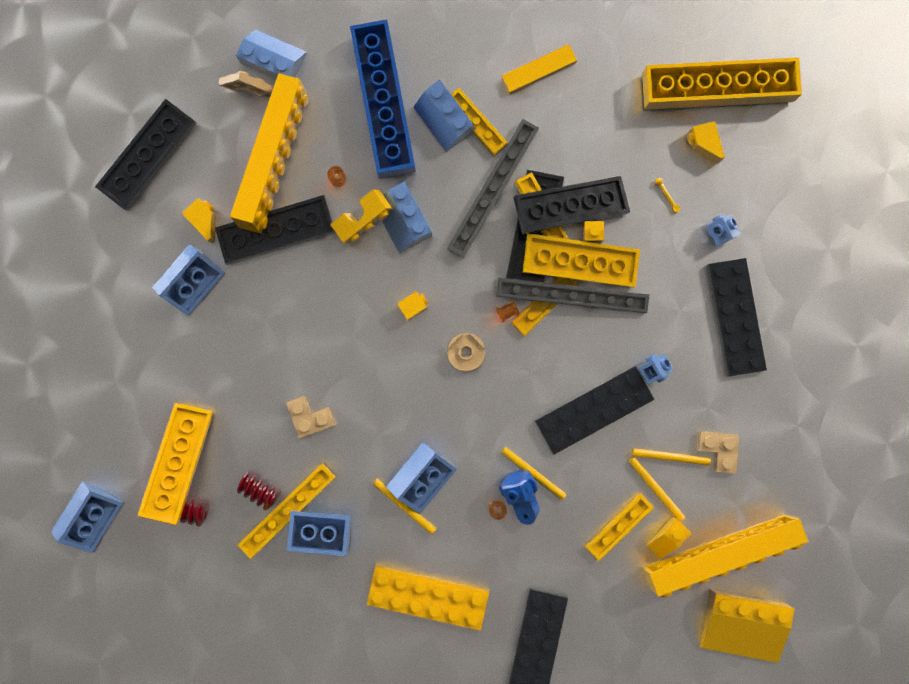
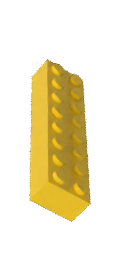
[642,57,802,110]
[230,73,308,234]
[642,515,809,598]

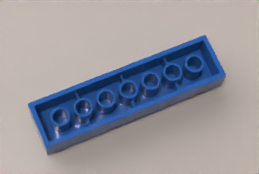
[350,19,416,179]

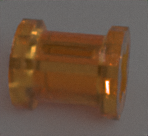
[327,166,346,187]
[495,299,520,323]
[489,501,507,520]

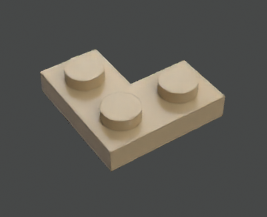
[219,71,272,95]
[286,396,336,439]
[697,431,739,474]

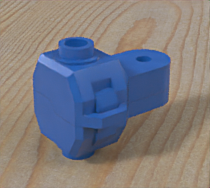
[499,470,540,525]

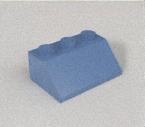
[236,30,307,79]
[413,79,476,152]
[382,182,432,253]
[152,244,225,316]
[386,442,457,514]
[51,481,123,553]
[287,511,350,556]

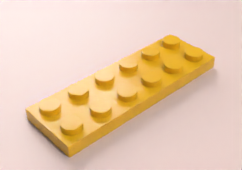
[523,234,640,288]
[137,403,213,526]
[367,565,489,631]

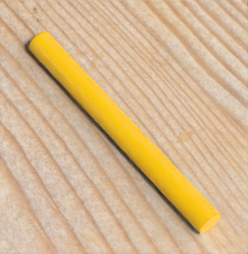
[501,447,567,500]
[632,449,711,466]
[629,457,685,521]
[373,479,436,535]

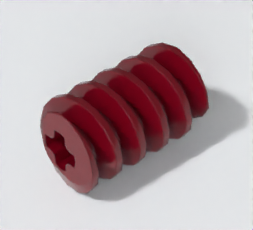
[237,471,281,511]
[180,498,210,527]

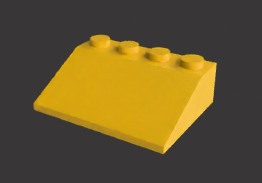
[700,589,795,663]

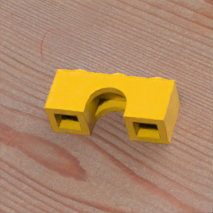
[330,189,393,244]

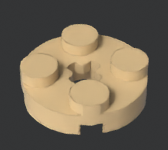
[447,333,485,372]

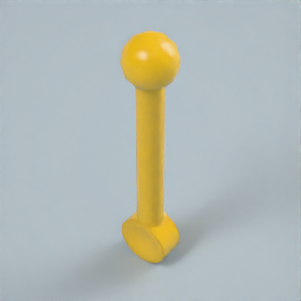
[655,178,680,213]

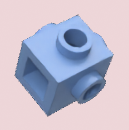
[707,214,741,246]
[639,354,673,384]

